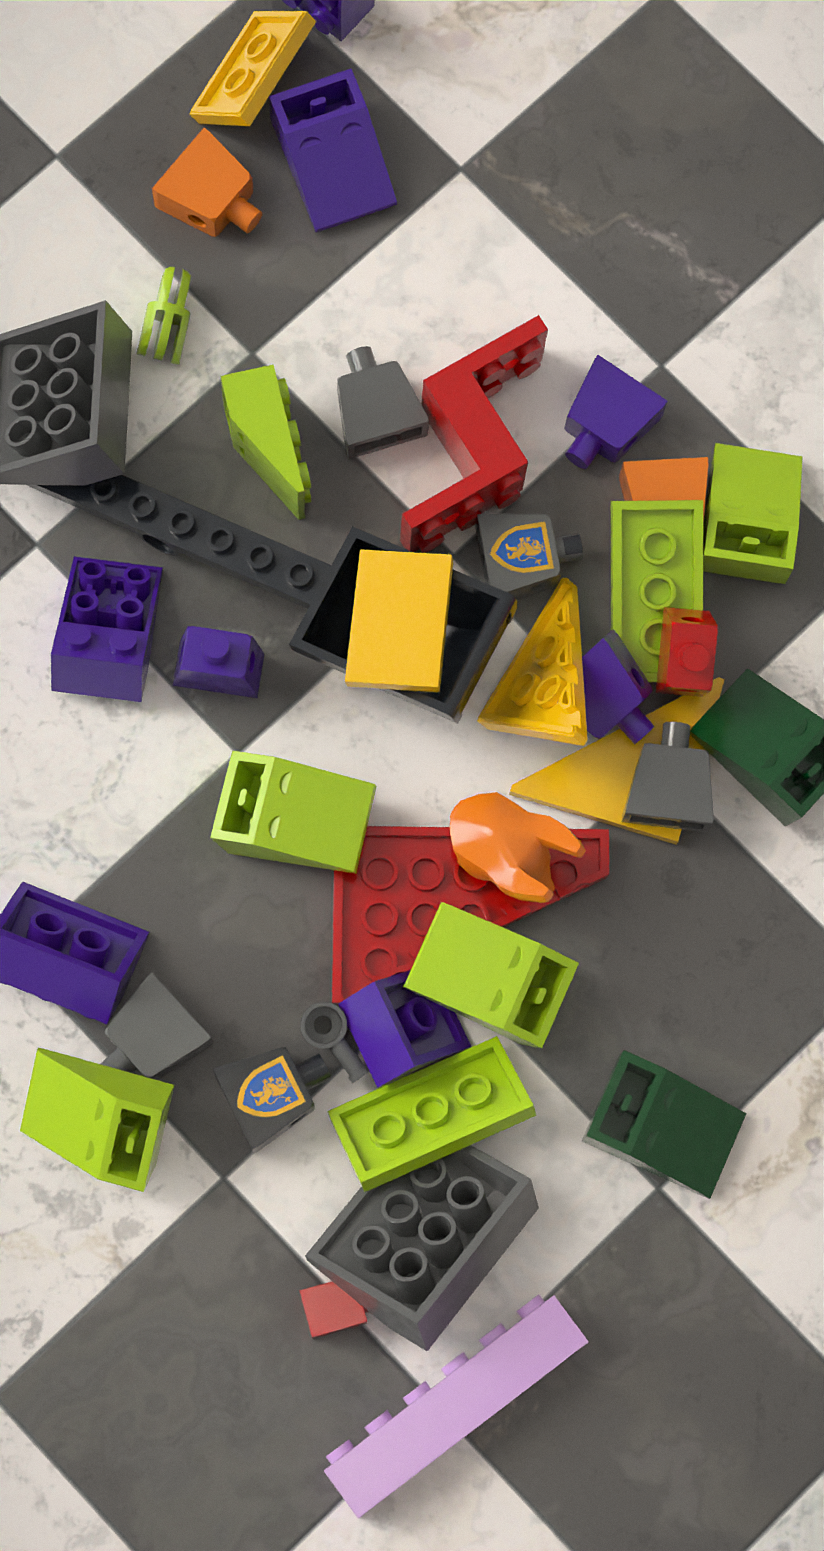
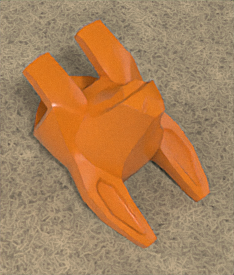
[450,792,586,903]

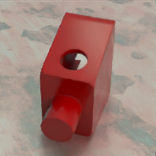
[656,607,718,697]

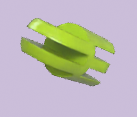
[136,267,191,365]

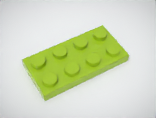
[611,500,703,682]
[327,1036,537,1192]

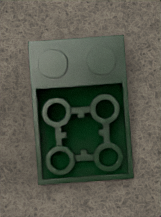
[690,668,824,827]
[582,1050,747,1199]

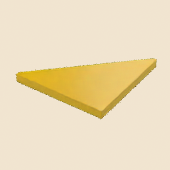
[477,578,588,746]
[509,677,725,845]

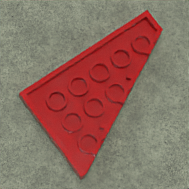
[332,826,609,1006]

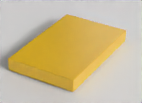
[190,11,316,126]
[345,550,454,692]

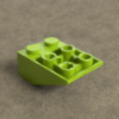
[220,364,312,520]
[703,443,803,584]
[210,751,377,873]
[404,902,579,1048]
[20,1047,174,1192]

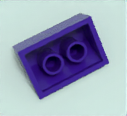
[0,881,150,1024]

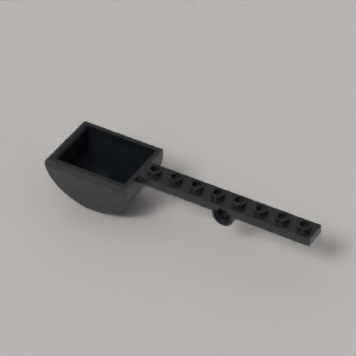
[27,475,517,724]

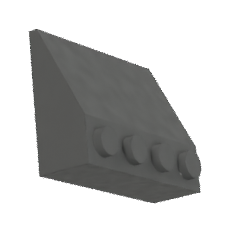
[0,300,133,485]
[305,1145,539,1351]

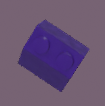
[338,970,472,1088]

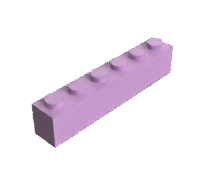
[324,1295,589,1519]

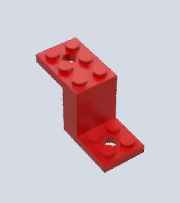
[400,315,548,553]

